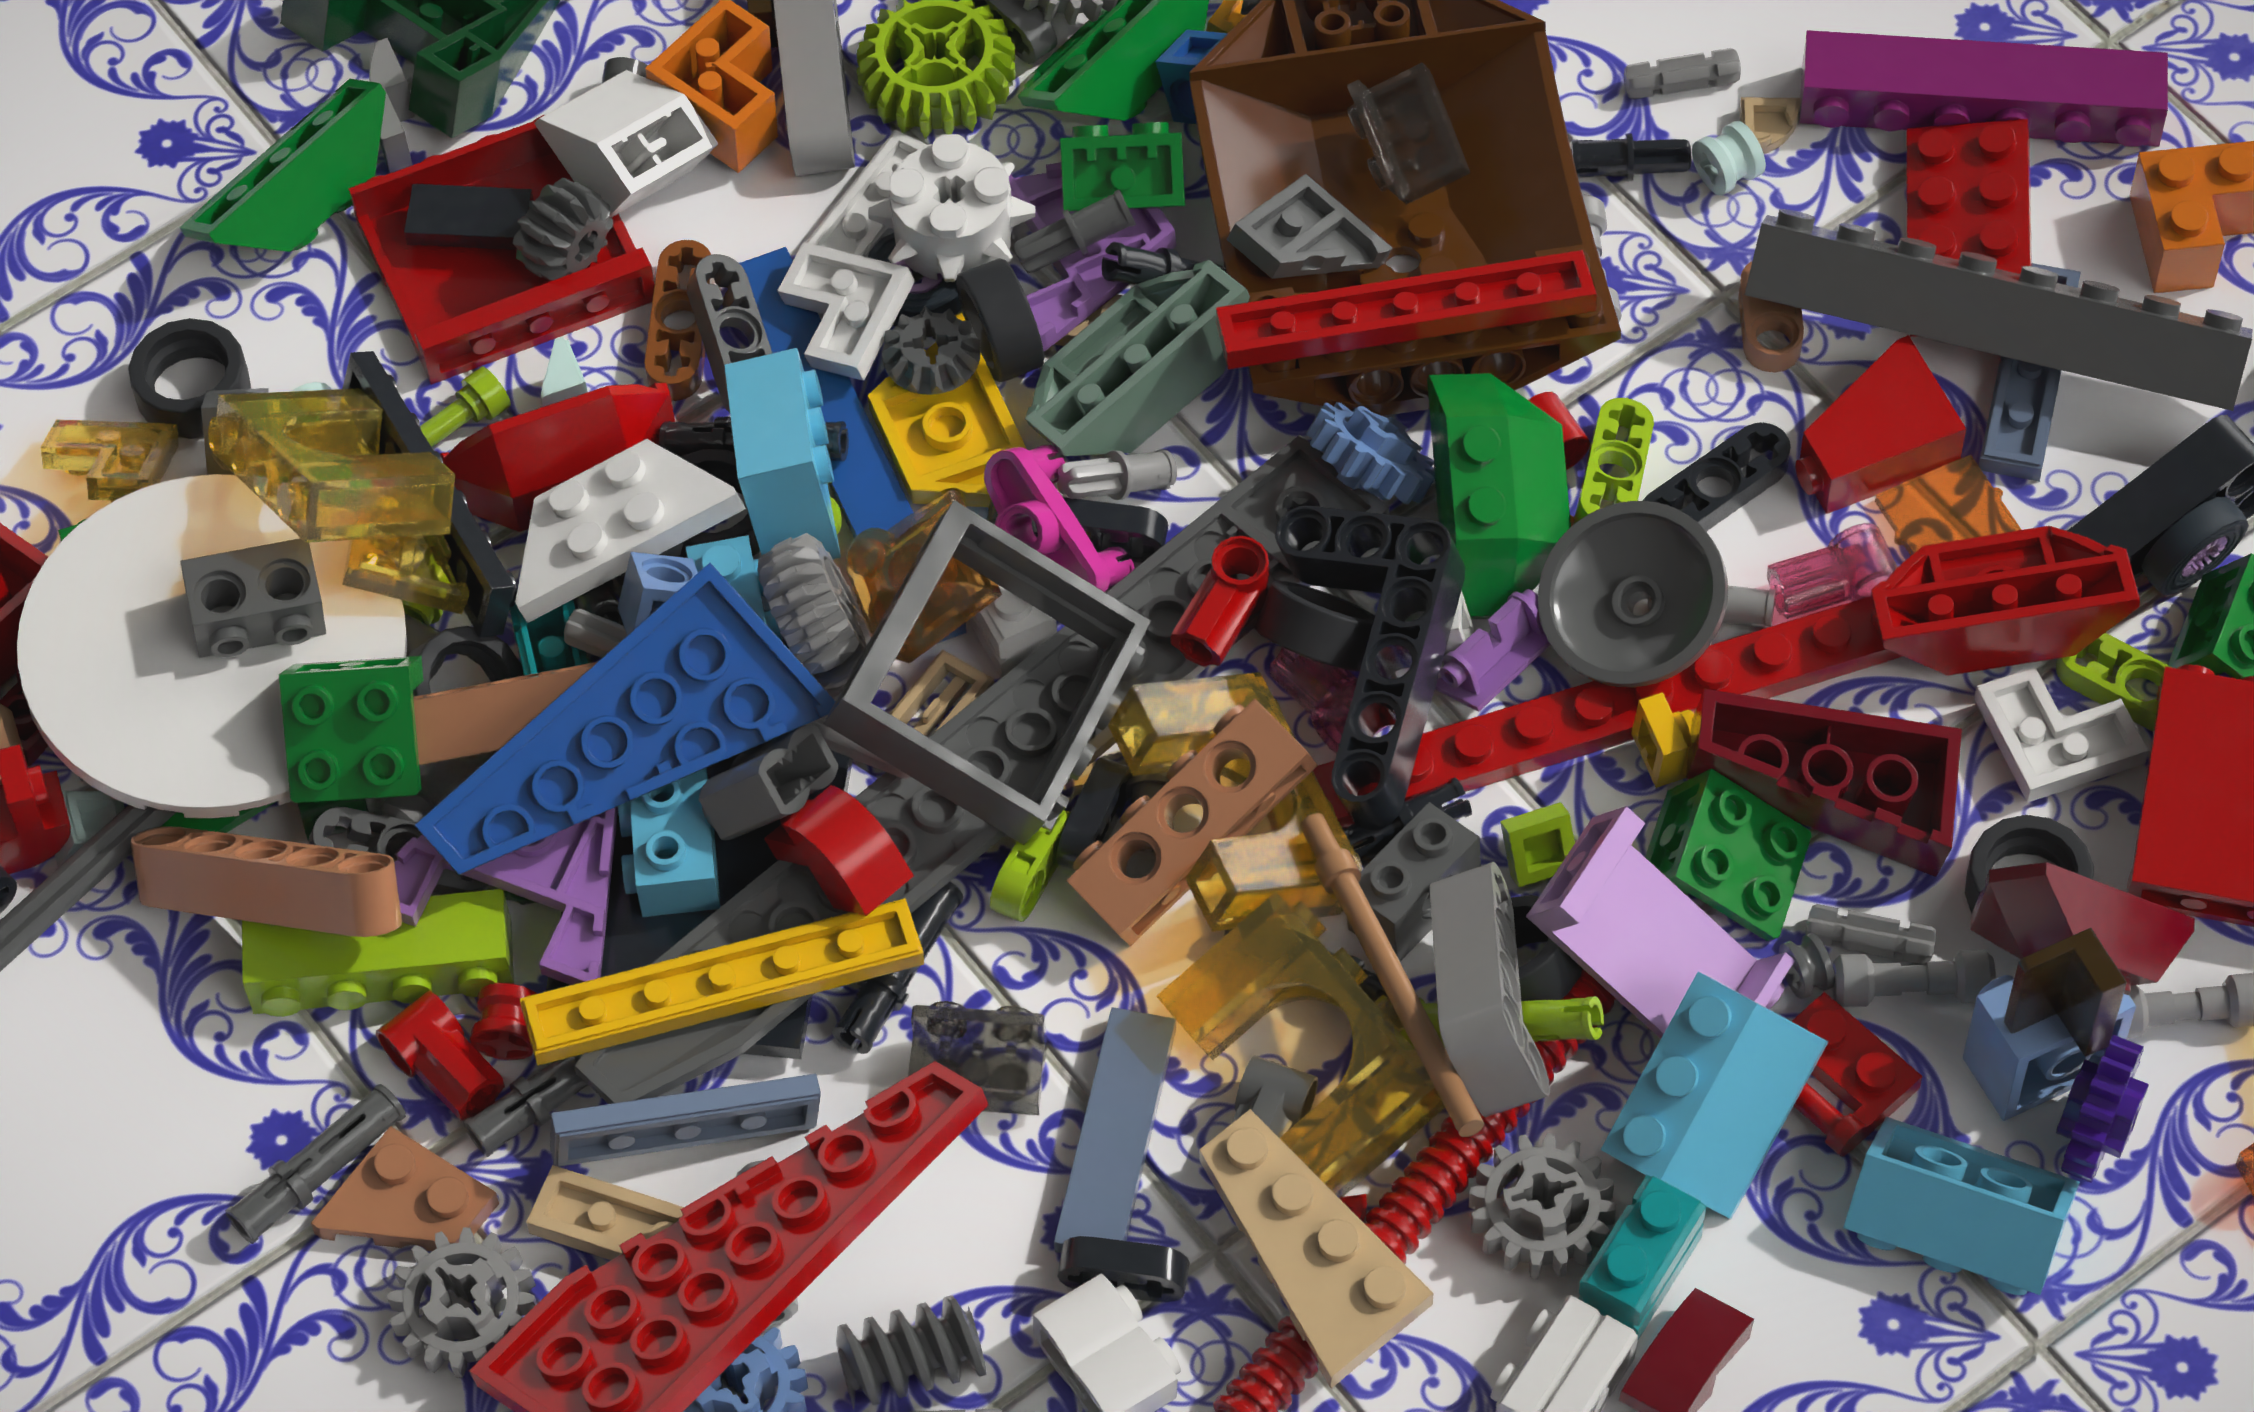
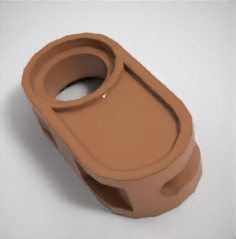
[1738,261,1804,373]

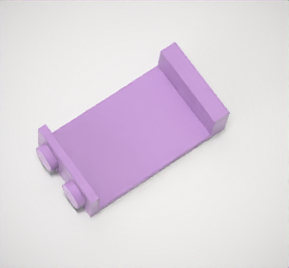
[1526,806,1795,1039]

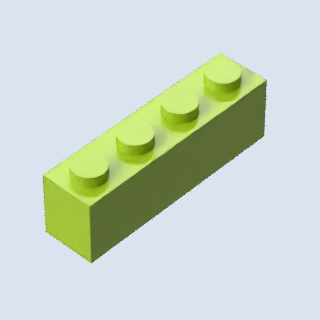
[242,889,514,1017]

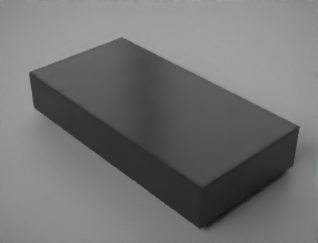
[404,184,534,250]

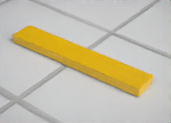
[520,898,924,1066]

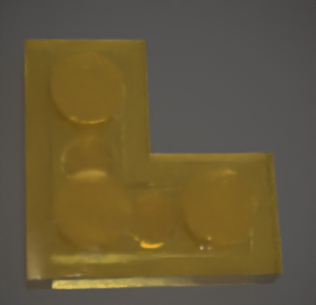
[40,419,179,503]

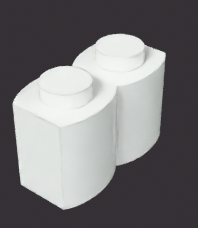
[1033,1273,1181,1412]

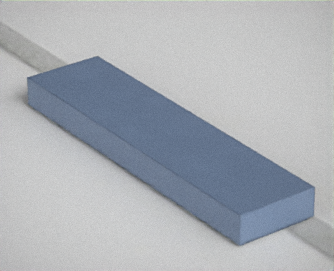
[1978,263,2081,482]
[1054,1007,1176,1253]
[550,1074,821,1167]

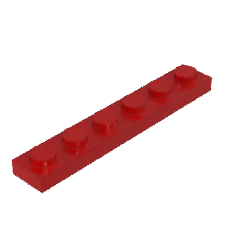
[1216,250,1597,369]

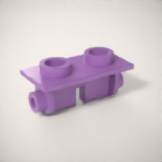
[1435,589,1551,712]

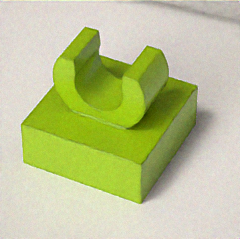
[1500,802,1575,888]

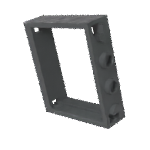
[823,500,1151,845]

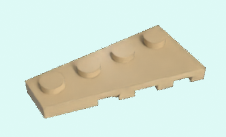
[1199,1109,1434,1389]

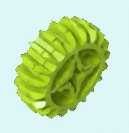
[856,0,1016,139]

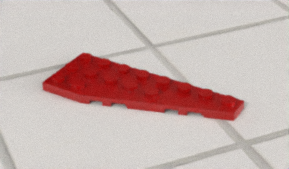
[469,1061,988,1412]

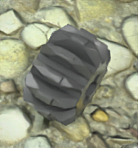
[513,178,613,282]

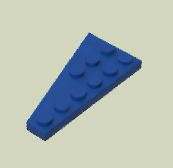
[414,563,836,875]

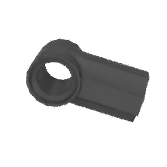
[1231,1056,1318,1145]

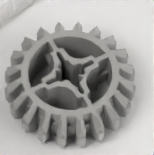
[757,533,872,701]

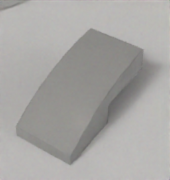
[369,38,415,173]

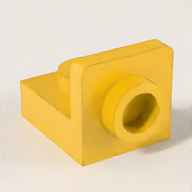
[1631,692,1694,788]

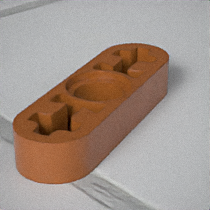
[644,240,715,401]

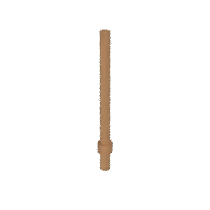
[1300,813,1484,1137]

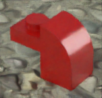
[0,744,71,874]
[764,785,914,916]

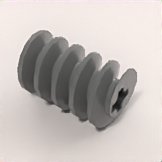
[836,1295,987,1409]

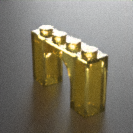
[208,388,455,543]
[1108,672,1364,932]
[1156,892,1445,1197]

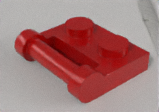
[1792,992,1923,1157]

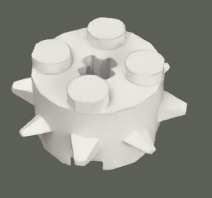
[868,134,1036,282]

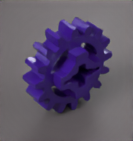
[2056,1035,2149,1183]

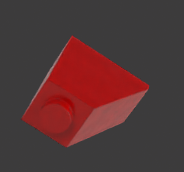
[1795,335,1966,514]

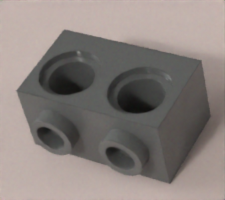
[180,537,326,658]

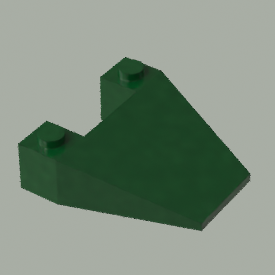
[280,0,560,138]

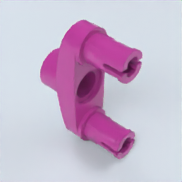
[984,445,1135,592]

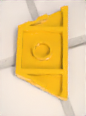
[868,313,1027,508]

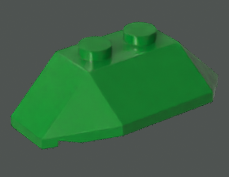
[1017,0,1209,121]
[179,79,386,252]
[1427,373,1571,619]

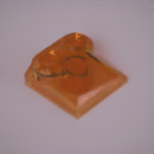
[846,489,1002,663]

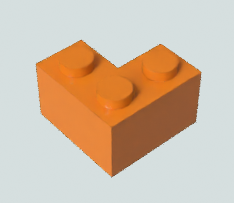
[645,0,778,173]
[2129,141,2254,293]

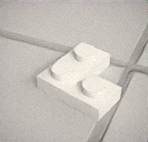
[778,242,915,381]
[1974,667,2149,803]

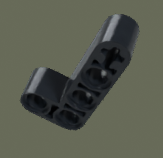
[2067,415,2254,579]

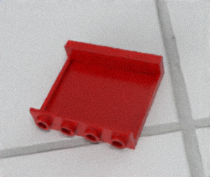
[348,115,655,385]
[2126,665,2254,927]

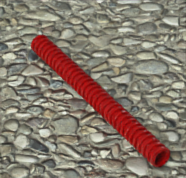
[1213,969,1617,1412]

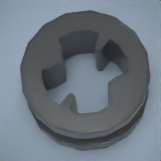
[1779,933,1835,999]

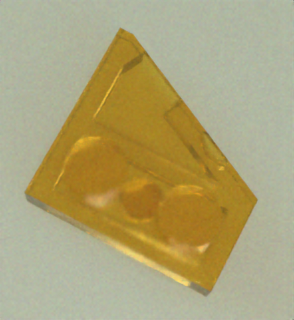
[342,478,469,615]

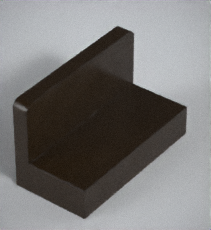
[2004,927,2127,1057]

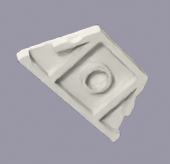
[515,439,746,623]

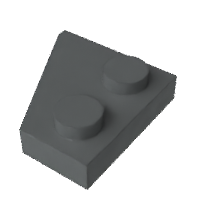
[1227,174,1392,279]

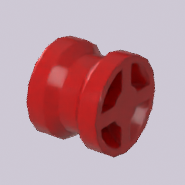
[470,983,537,1060]

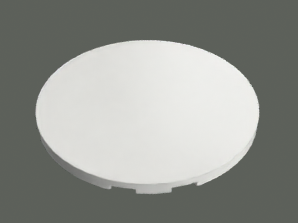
[17,474,407,818]

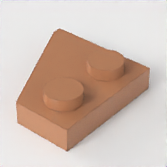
[311,1126,499,1251]

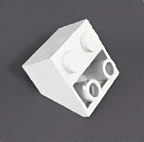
[534,70,719,218]

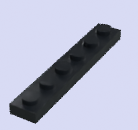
[340,351,517,638]

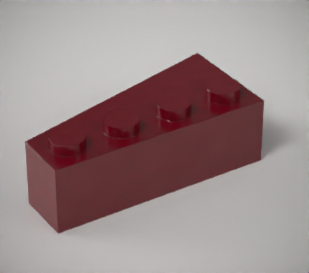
[1686,689,1962,877]

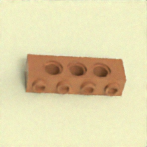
[1066,698,1318,946]

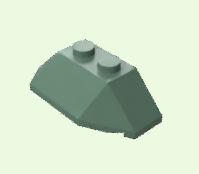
[1025,260,1250,456]

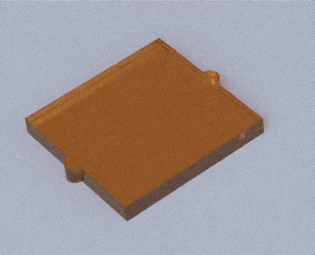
[1874,454,2022,556]

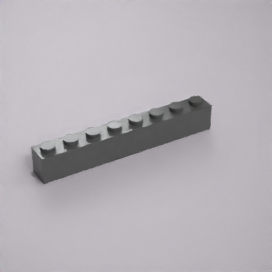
[1744,209,2253,411]

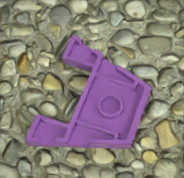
[1009,162,1177,351]
[394,750,618,985]

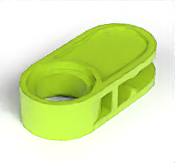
[989,810,1071,922]

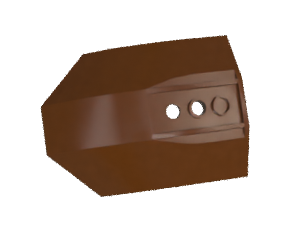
[1189,0,1621,416]

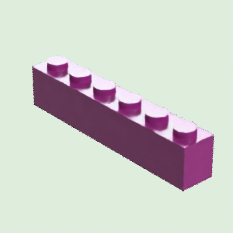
[1799,30,2168,147]

